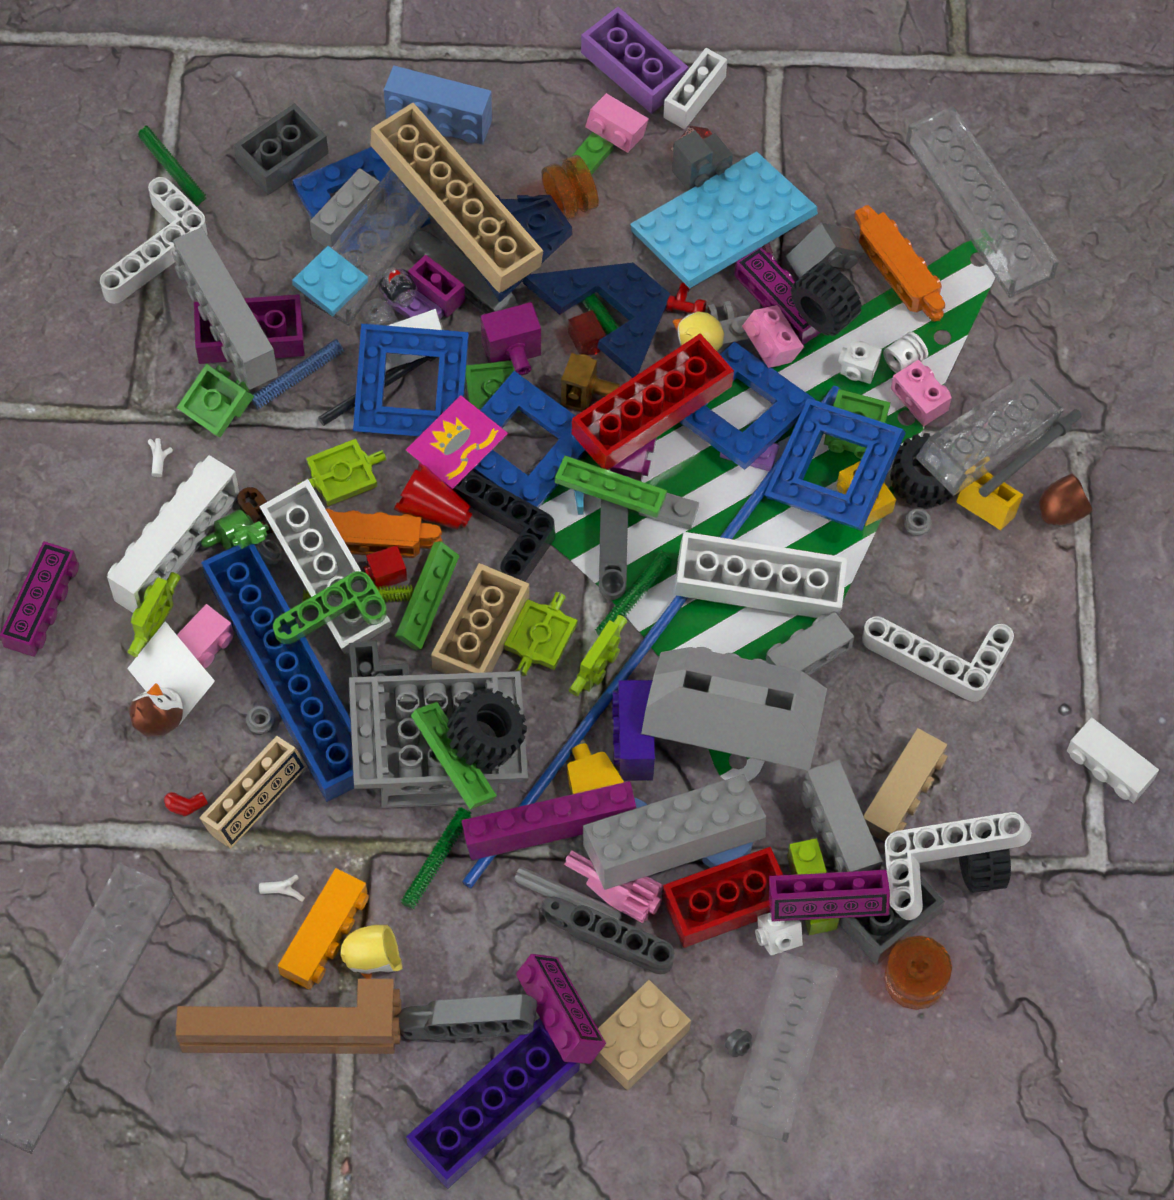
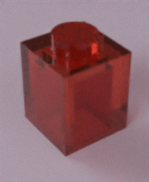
[568,310,606,355]

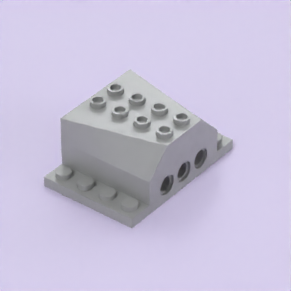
[349,671,528,808]

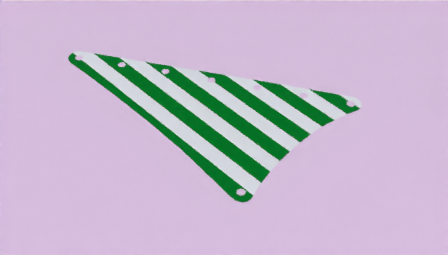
[514,240,1003,781]

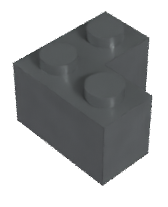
[672,130,733,190]
[786,223,865,278]
[349,640,409,677]

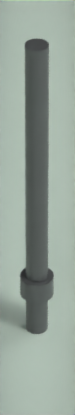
[979,409,1082,497]

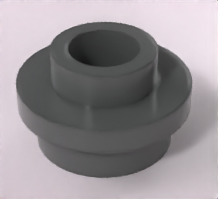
[725,1029,752,1057]

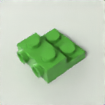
[177,363,254,438]
[824,389,891,459]

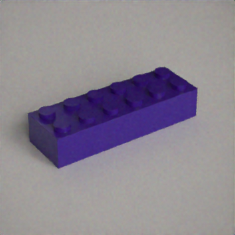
[406,1018,580,1189]

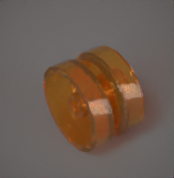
[541,155,599,220]
[884,935,952,1010]

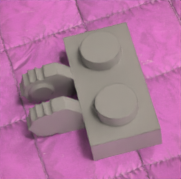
[707,301,752,350]

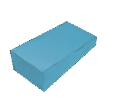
[574,490,584,515]

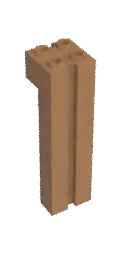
[176,979,401,1054]

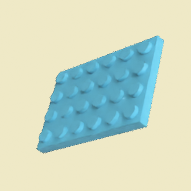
[630,151,818,288]

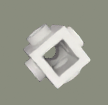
[838,339,882,384]
[755,912,803,955]

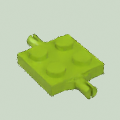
[297,438,386,507]
[127,572,181,657]
[504,592,578,676]
[569,615,627,696]

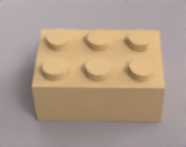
[595,980,691,1091]

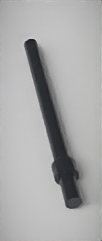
[318,356,438,426]

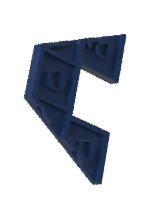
[479,195,573,302]
[523,262,670,378]

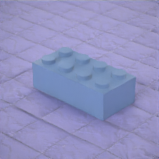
[384,65,492,145]

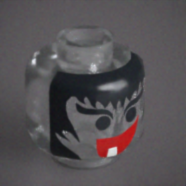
[378,267,418,308]

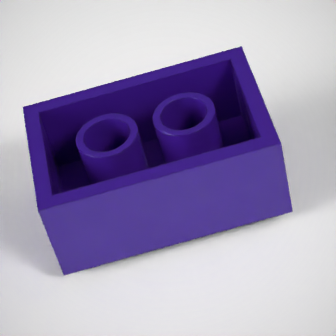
[612,680,655,781]

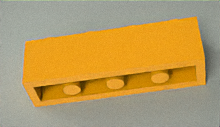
[278,868,369,990]

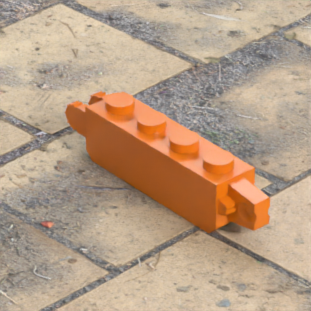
[854,205,945,321]
[326,509,443,558]

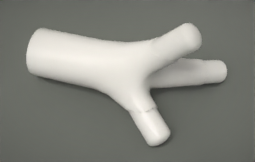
[148,438,173,477]
[259,875,305,902]

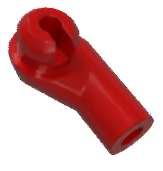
[164,792,208,816]

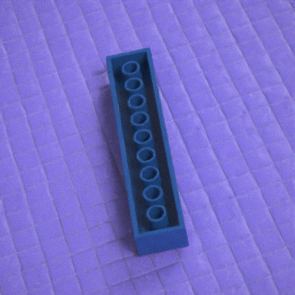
[201,544,354,802]

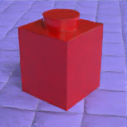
[363,545,407,589]

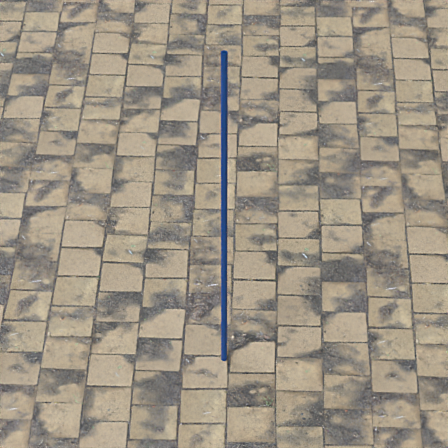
[462,386,841,888]

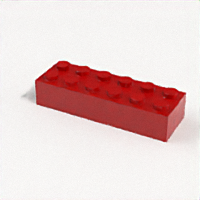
[571,333,734,470]

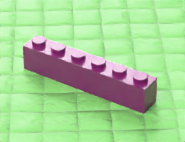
[462,781,637,860]

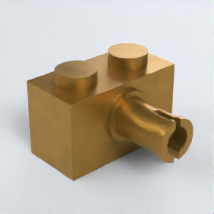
[561,353,621,412]

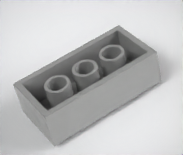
[801,760,882,873]

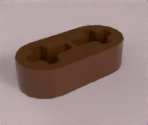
[238,487,274,534]

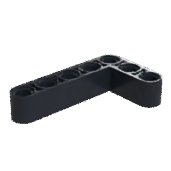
[442,471,556,582]

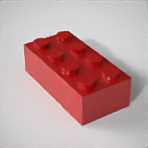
[662,846,783,948]

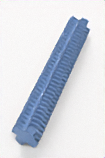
[252,339,344,410]

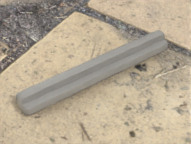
[515,867,622,920]

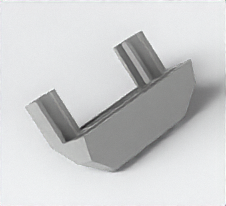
[641,647,827,770]

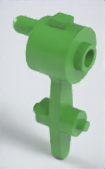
[201,509,269,550]

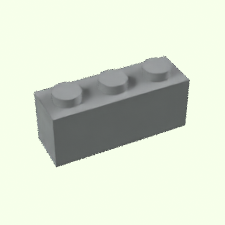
[310,168,381,250]
[766,612,854,676]

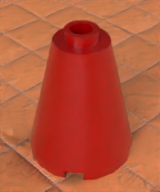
[394,463,473,530]

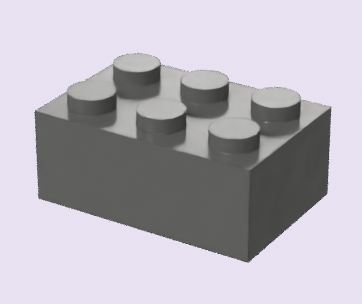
[234,103,329,195]
[838,871,945,966]

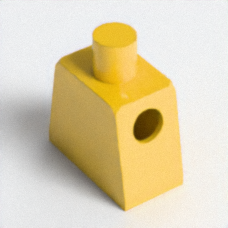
[567,743,624,795]

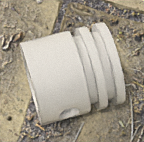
[883,331,928,373]

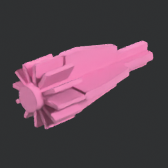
[564,850,663,923]

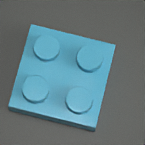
[292,246,368,317]

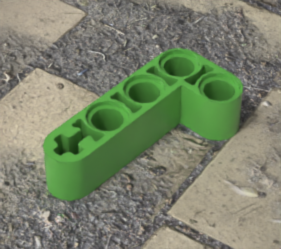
[273,571,387,644]

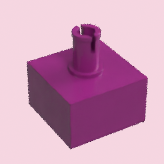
[480,302,541,376]

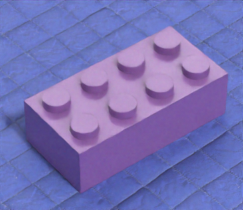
[581,7,689,114]

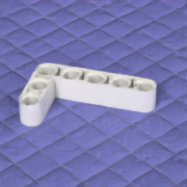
[100,177,208,304]
[862,617,1014,702]
[885,812,1032,920]

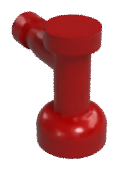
[666,282,707,313]

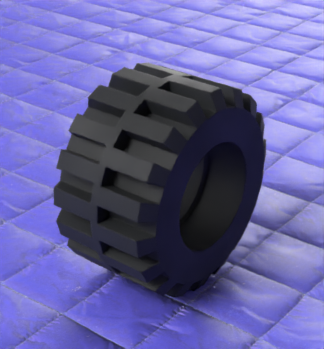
[791,263,862,336]
[890,433,963,508]
[447,689,527,769]
[957,830,1011,893]

